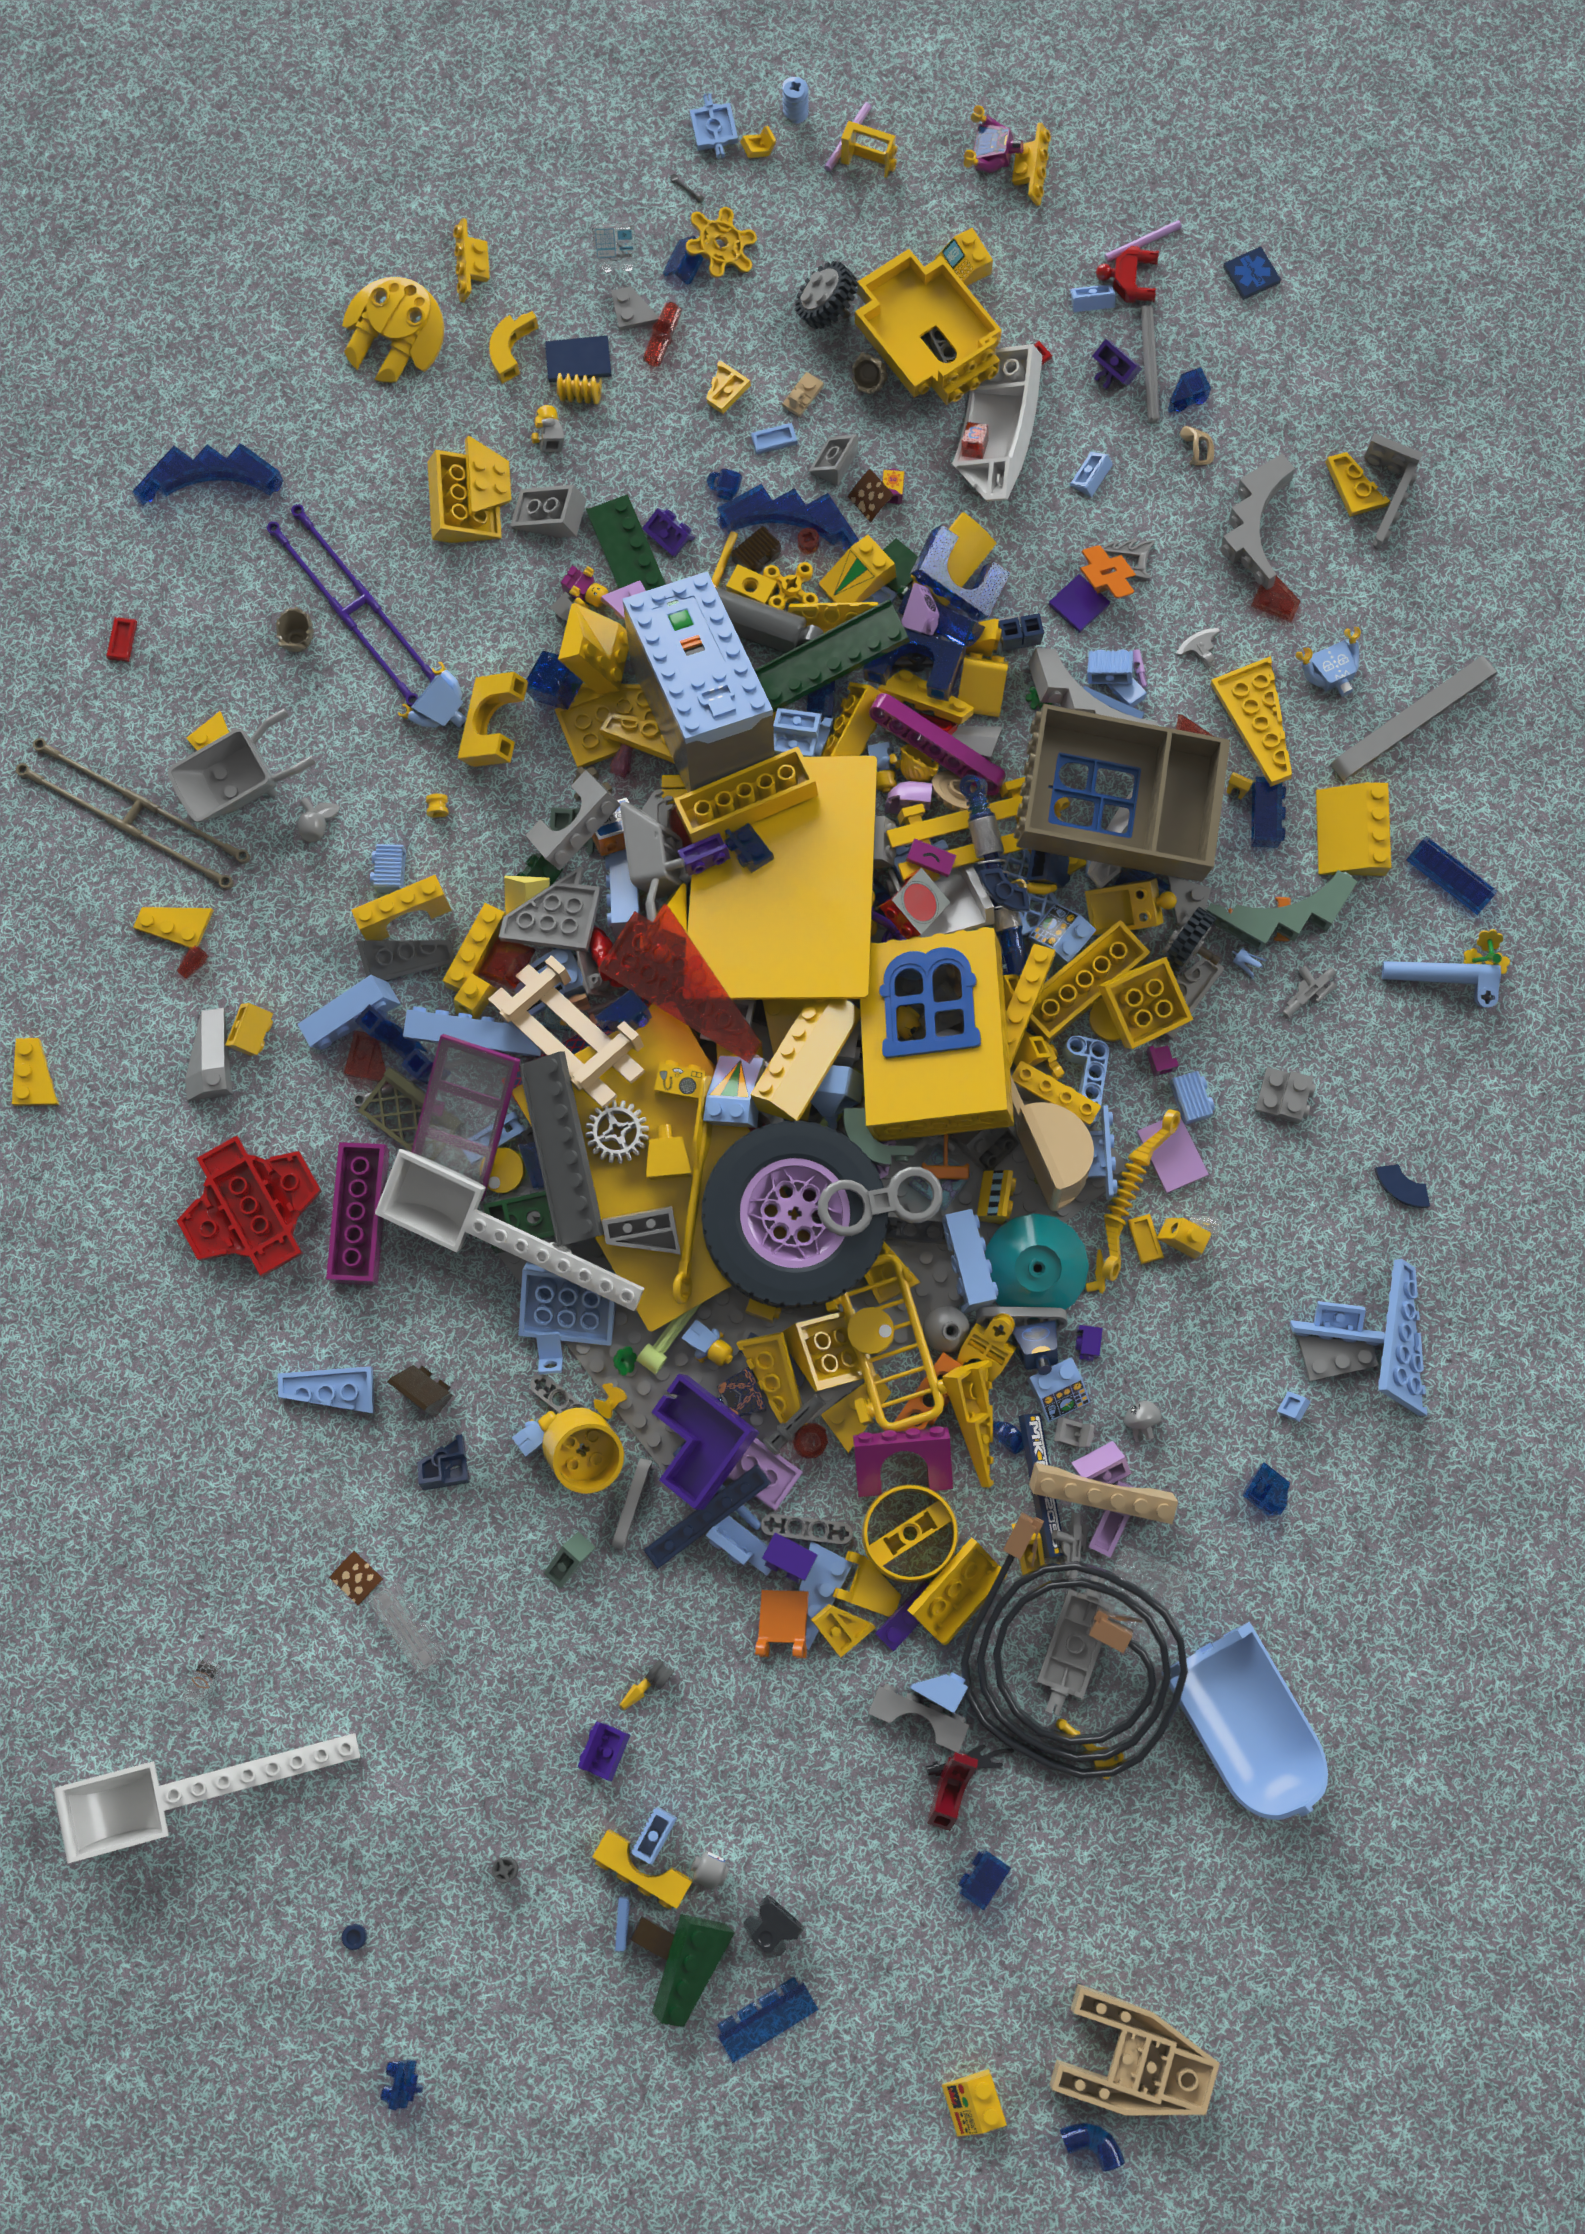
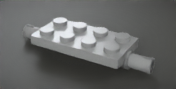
[1036,1575,1115,1717]

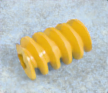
[556,373,602,405]

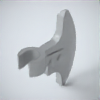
[1177,628,1219,669]

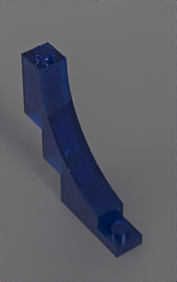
[132,443,284,506]
[716,483,860,552]

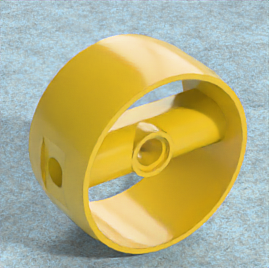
[862,1485,958,1583]

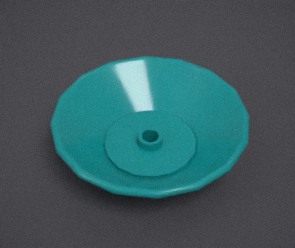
[985,1213,1089,1320]

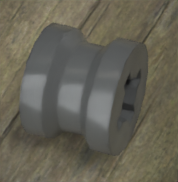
[645,1659,674,1690]
[492,1856,519,1883]

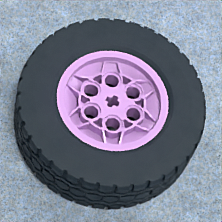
[701,1121,888,1309]

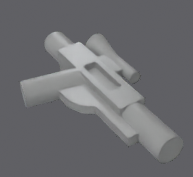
[1282,966,1338,1018]
[1052,1512,1090,1579]

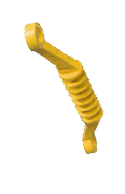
[1102,1109,1181,1281]

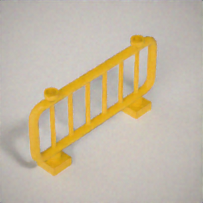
[825,1253,947,1431]

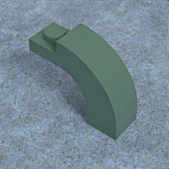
[843,1108,915,1167]

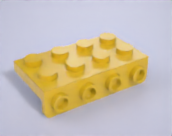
[907,1537,1007,1645]

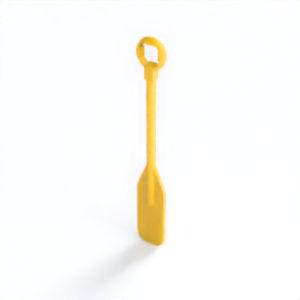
[673,1076,713,1304]

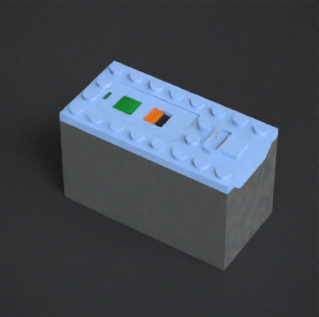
[622,572,775,793]

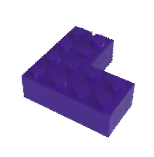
[651,1374,760,1510]

